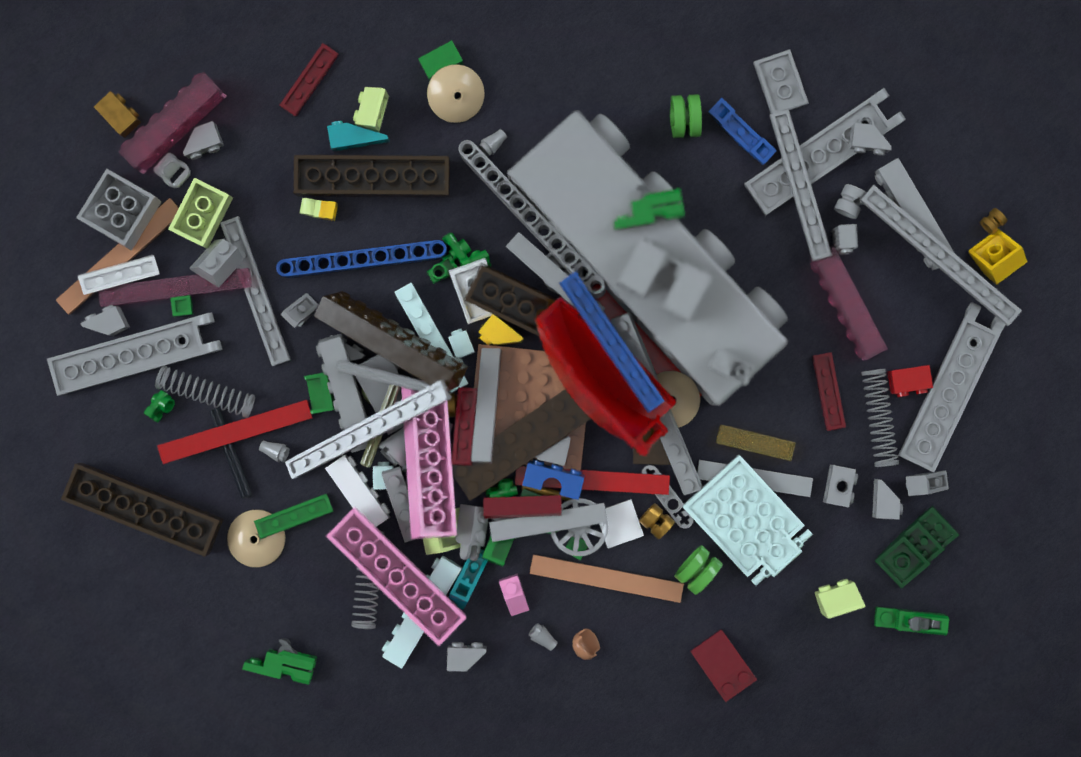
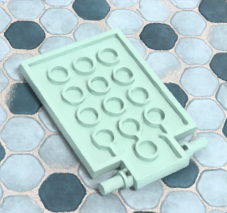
[682,455,813,586]

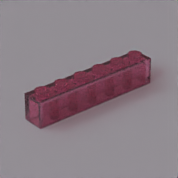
[810,247,887,360]

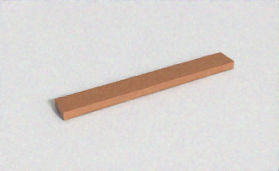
[56,198,179,315]
[530,554,684,603]

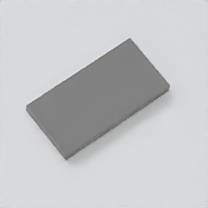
[356,354,404,435]

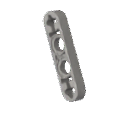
[641,465,693,528]

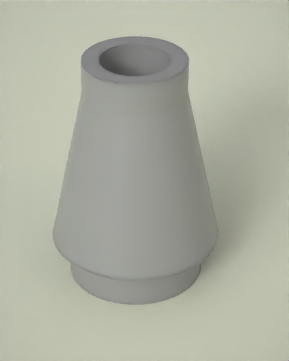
[479,129,507,157]
[259,440,289,462]
[529,623,557,651]

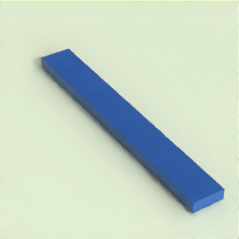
[559,271,664,413]

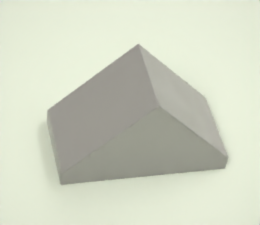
[536,436,571,466]

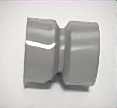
[834,184,867,219]

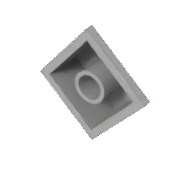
[190,239,244,288]

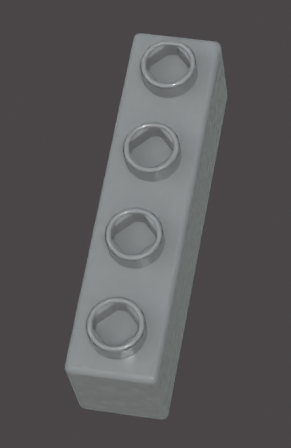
[507,111,788,406]

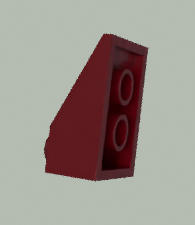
[690,629,757,702]

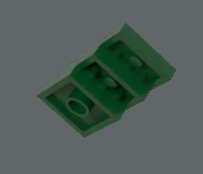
[875,506,959,589]

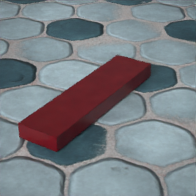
[279,43,339,117]
[812,352,846,431]
[452,387,478,466]
[483,495,562,519]

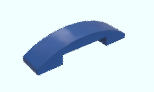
[708,98,777,165]

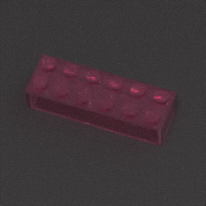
[118,72,227,174]

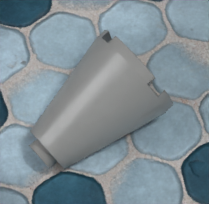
[378,427,407,473]

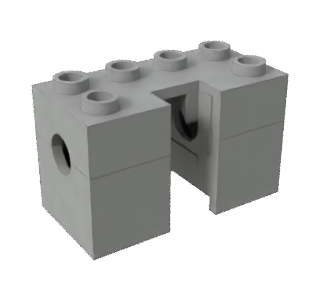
[616,238,712,322]

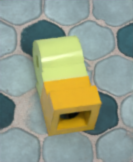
[300,198,338,221]

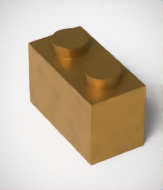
[94,91,141,138]

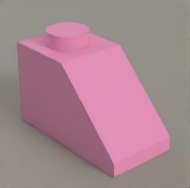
[499,573,529,616]

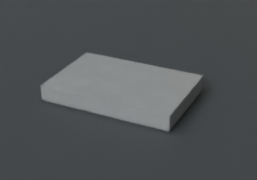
[753,49,809,114]

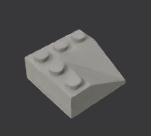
[76,169,161,251]

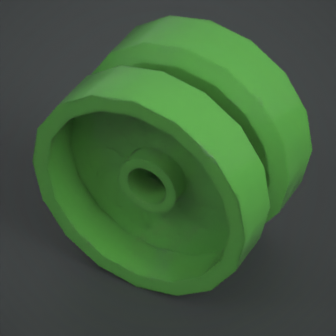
[670,94,702,138]
[674,545,723,595]

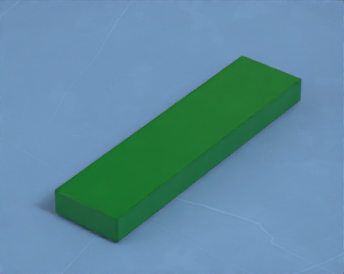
[254,494,333,540]

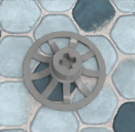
[551,498,608,556]

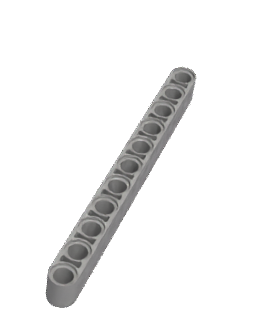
[458,140,606,298]

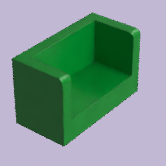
[418,41,464,81]
[304,373,335,414]
[481,535,514,567]

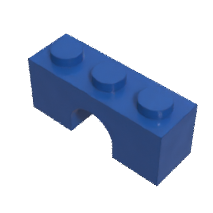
[522,459,585,500]

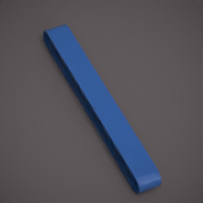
[276,240,447,278]

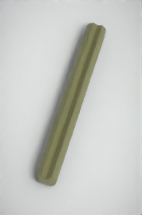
[360,384,400,467]

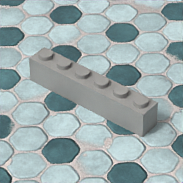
[875,158,954,270]
[316,334,368,452]

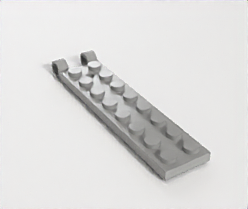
[744,88,906,216]
[898,302,1005,472]
[47,313,223,396]

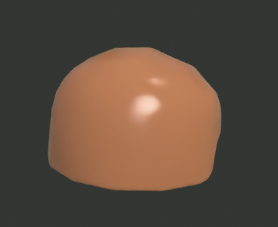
[572,628,600,660]

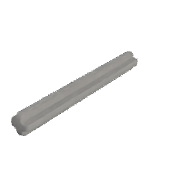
[336,360,431,391]

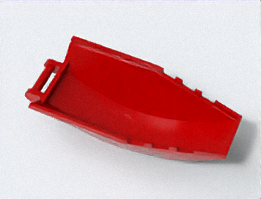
[536,297,677,456]

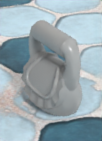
[154,153,190,188]

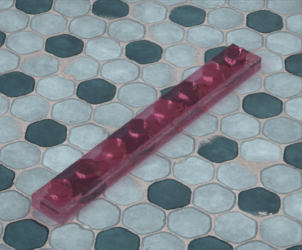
[98,268,252,307]

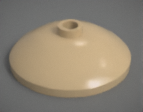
[427,64,484,123]
[657,371,700,428]
[227,510,285,567]

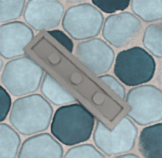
[382,466,415,542]

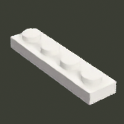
[78,255,159,295]

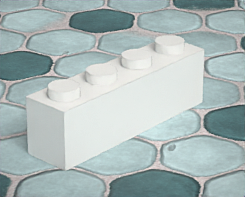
[325,455,390,527]

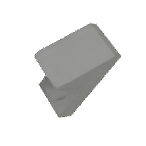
[281,293,319,328]

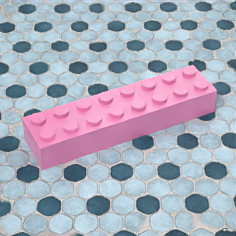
[401,380,457,539]
[326,507,467,646]

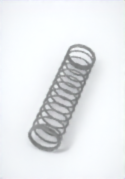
[155,365,255,418]
[861,369,899,467]
[351,531,384,629]

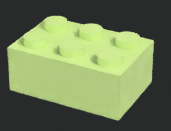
[168,178,233,249]

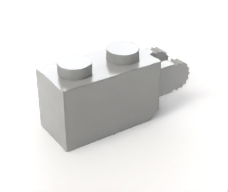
[455,504,488,561]

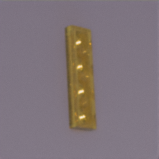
[716,424,796,461]

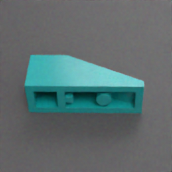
[327,121,389,152]
[448,549,487,610]

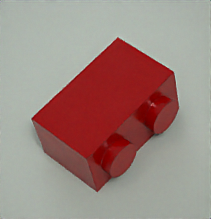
[887,365,933,397]

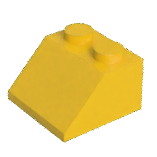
[968,228,1027,285]
[479,314,524,346]

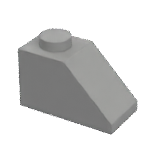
[906,470,949,496]
[872,479,903,519]

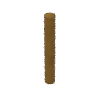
[522,485,572,501]

